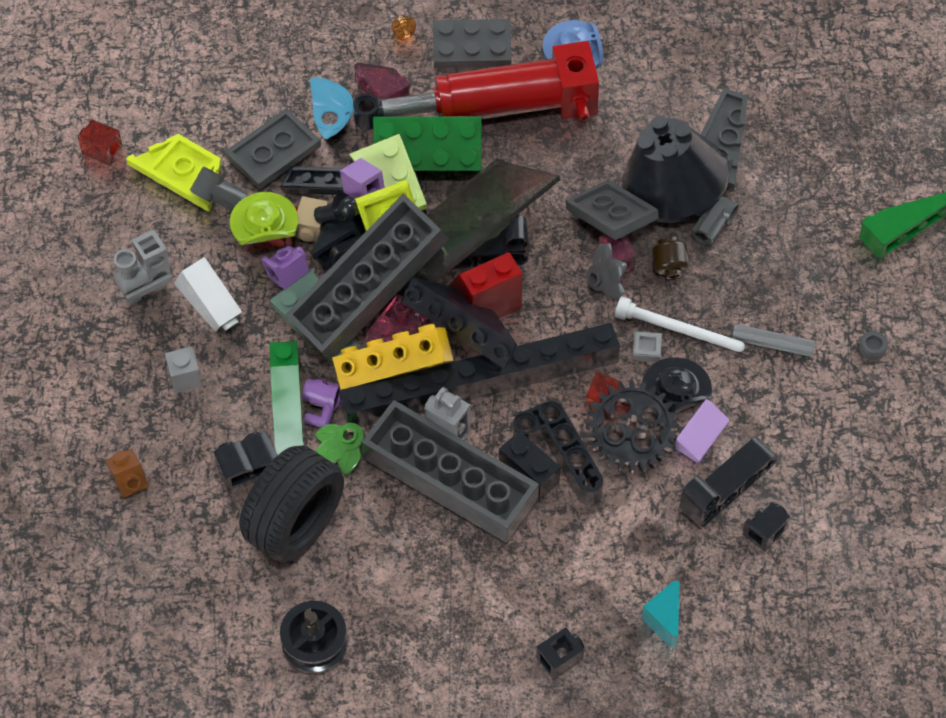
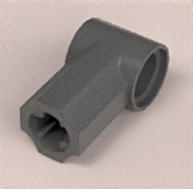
[190,166,248,211]
[691,196,739,246]

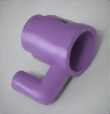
[302,378,340,428]

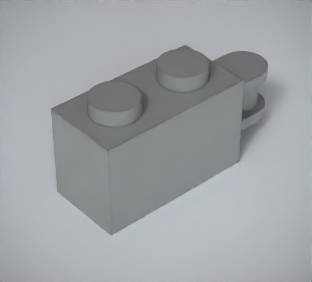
[424,387,471,441]

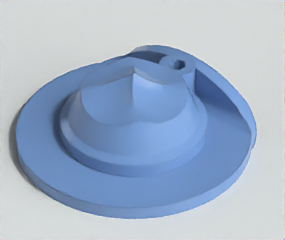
[543,20,604,68]

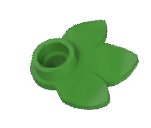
[315,423,365,475]

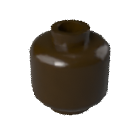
[652,237,690,279]

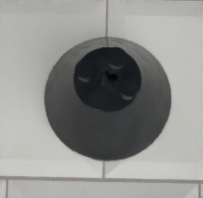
[622,116,729,223]

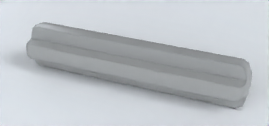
[732,324,815,356]

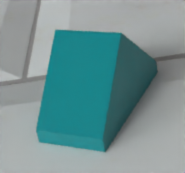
[641,581,680,648]

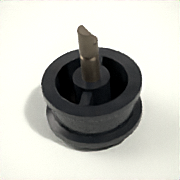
[280,601,348,674]

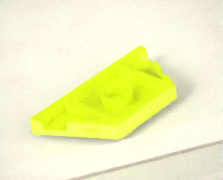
[126,134,222,212]

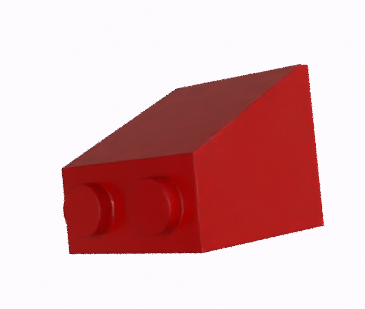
[448,252,523,318]

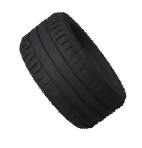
[239,445,344,562]

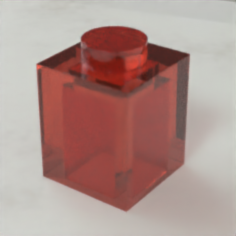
[78,119,123,165]

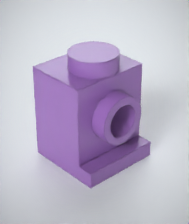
[261,245,310,289]

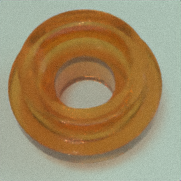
[391,15,416,41]

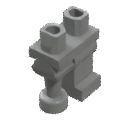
[113,229,172,304]

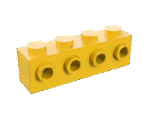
[332,324,454,390]

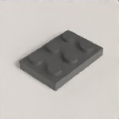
[433,19,512,68]
[225,108,321,190]
[565,180,659,240]

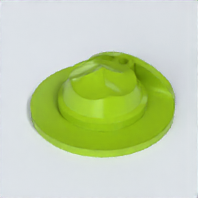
[230,192,298,245]

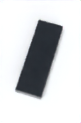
[280,166,348,195]

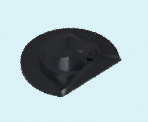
[642,357,712,412]

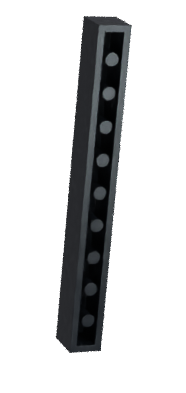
[339,322,620,427]

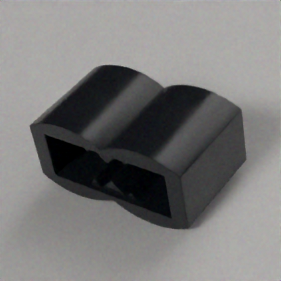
[213,432,278,489]

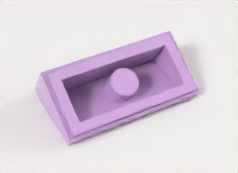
[675,399,730,463]

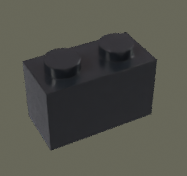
[499,431,561,501]

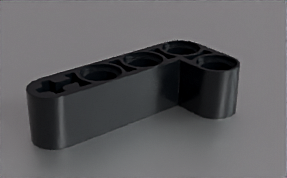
[423,215,529,271]
[513,401,604,506]
[679,437,778,528]

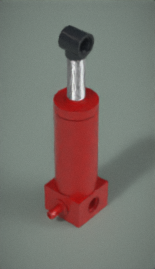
[353,41,599,130]

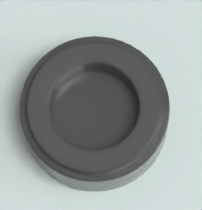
[859,331,888,360]

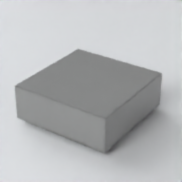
[632,331,662,362]

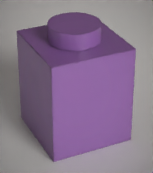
[340,158,385,199]

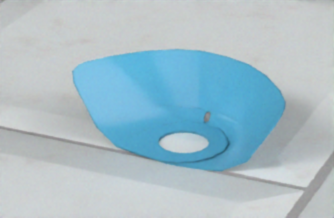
[310,77,353,140]

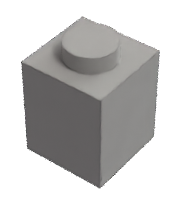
[165,346,202,393]

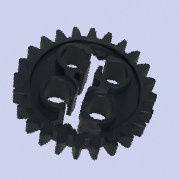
[586,380,679,473]

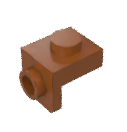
[105,449,149,497]

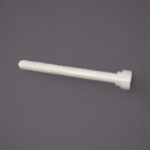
[614,296,745,352]

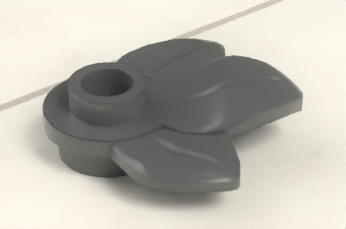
[587,243,627,298]

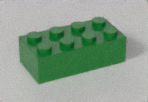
[373,116,481,171]

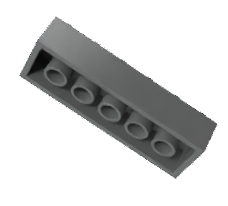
[285,193,449,359]
[361,400,539,543]

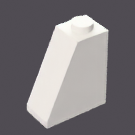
[174,257,242,332]

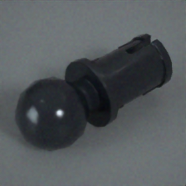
[314,197,359,224]

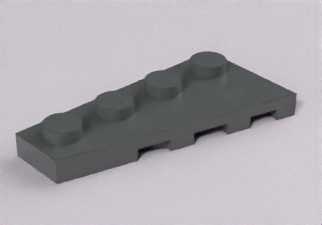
[701,88,748,191]

